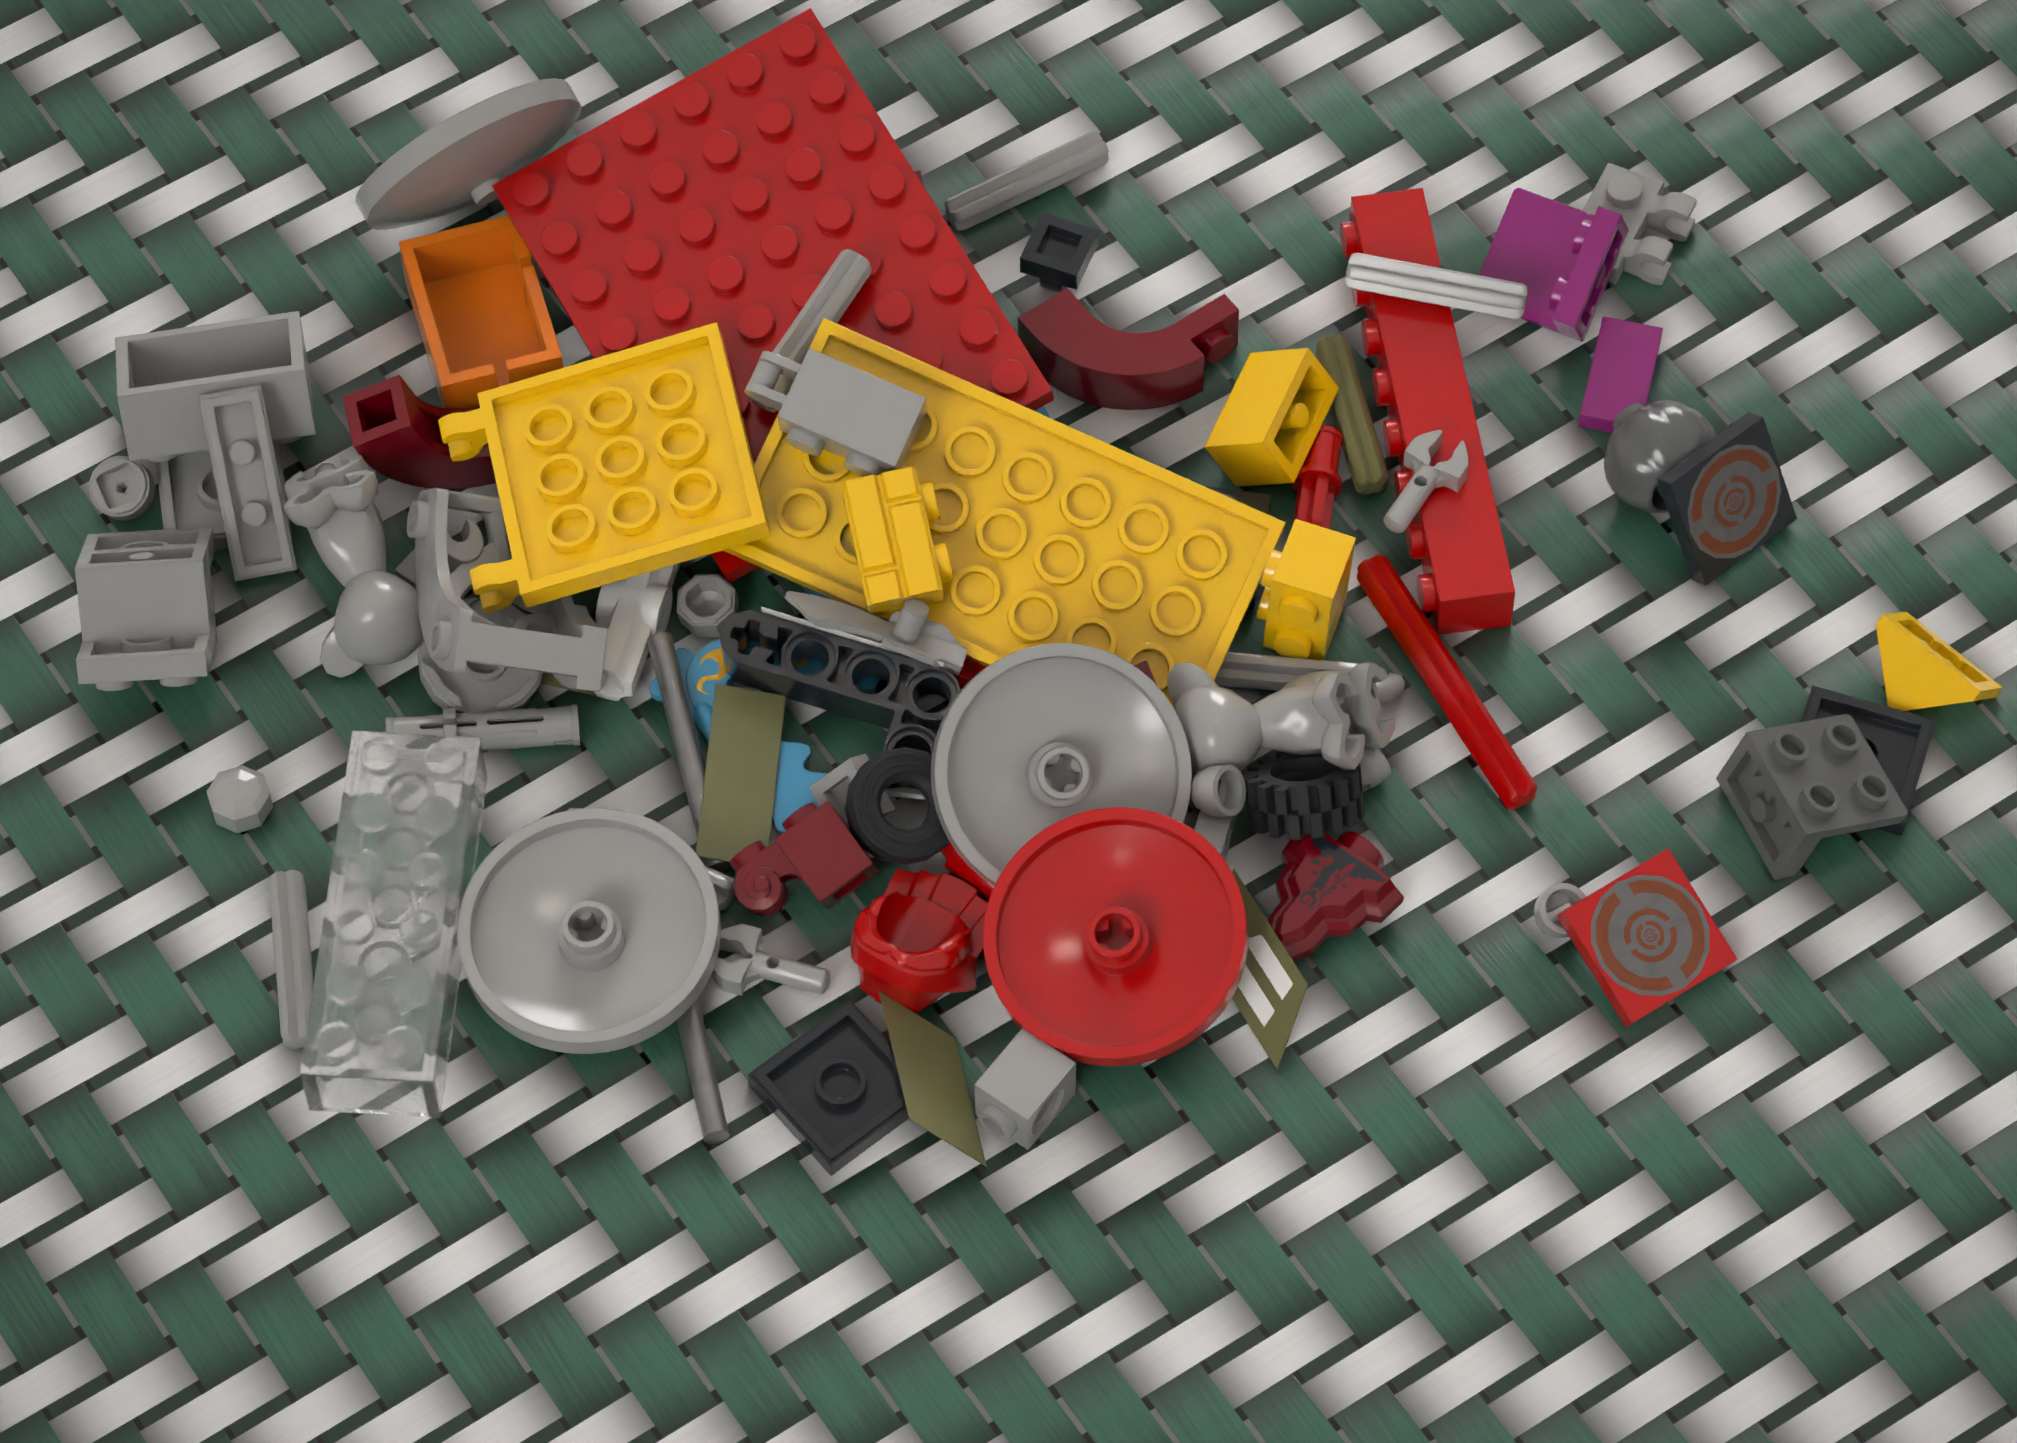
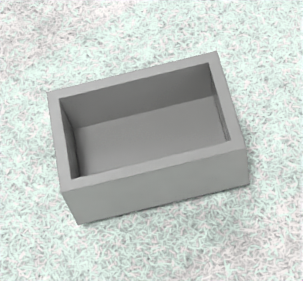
[115,311,316,462]

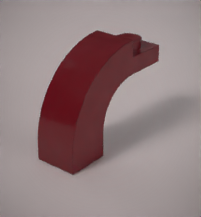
[1018,288,1239,410]
[342,375,496,489]

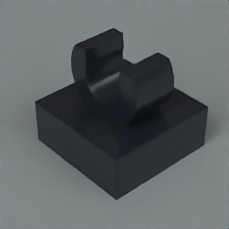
[1020,212,1099,292]

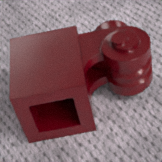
[729,801,880,916]

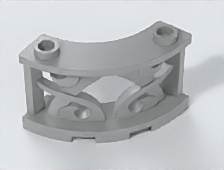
[407,488,608,692]

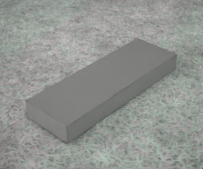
[199,384,297,581]

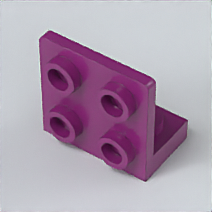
[1479,188,1629,342]

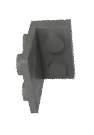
[1716,714,1908,880]

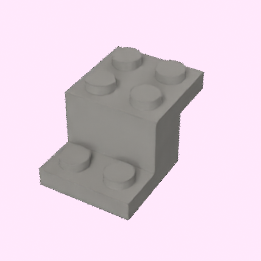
[75,526,217,691]

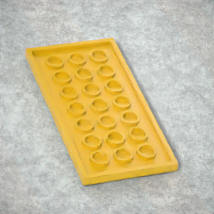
[723,318,1286,707]

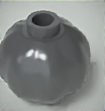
[1604,400,1717,513]

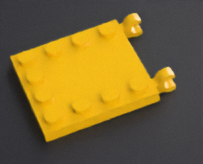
[438,322,771,613]

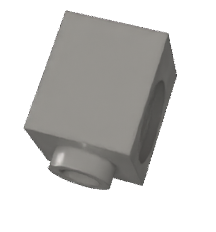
[974,1028,1076,1150]

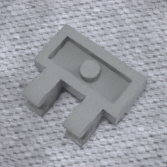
[1582,163,1697,285]

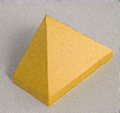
[1876,612,2003,711]

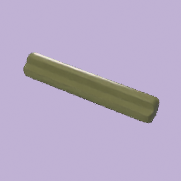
[1315,334,1389,496]

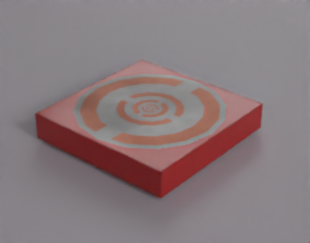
[1556,848,1738,1027]

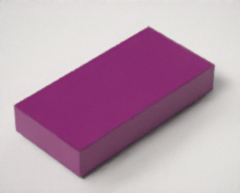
[1578,316,1663,433]

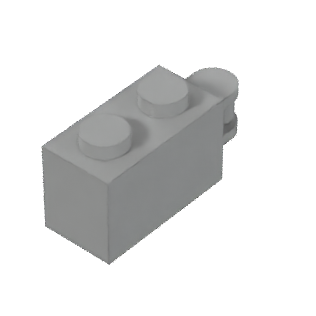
[744,348,927,477]

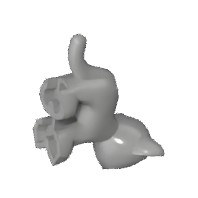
[284,454,423,678]
[1167,662,1405,779]

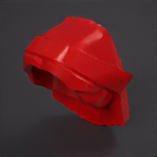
[850,868,988,1014]

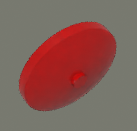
[983,807,1249,1066]

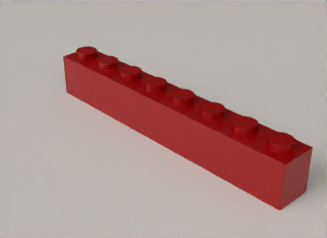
[1340,188,1515,635]

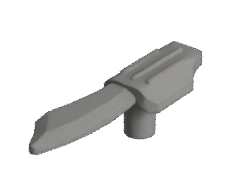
[784,591,968,676]

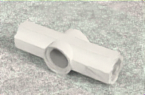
[594,563,680,701]

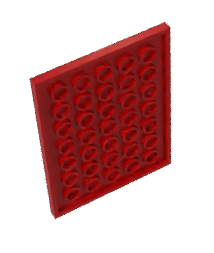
[492,8,1054,583]

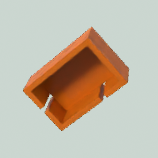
[399,215,564,409]

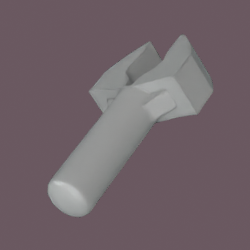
[1383,430,1468,533]
[711,924,830,996]

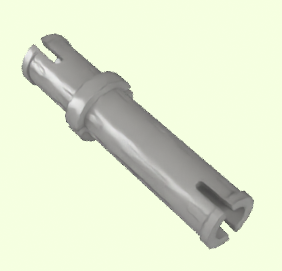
[385,704,580,759]

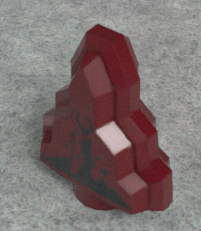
[1267,831,1404,962]

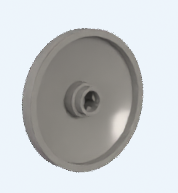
[355,78,581,230]
[931,643,1192,886]
[457,808,721,1054]

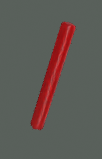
[1357,554,1537,810]

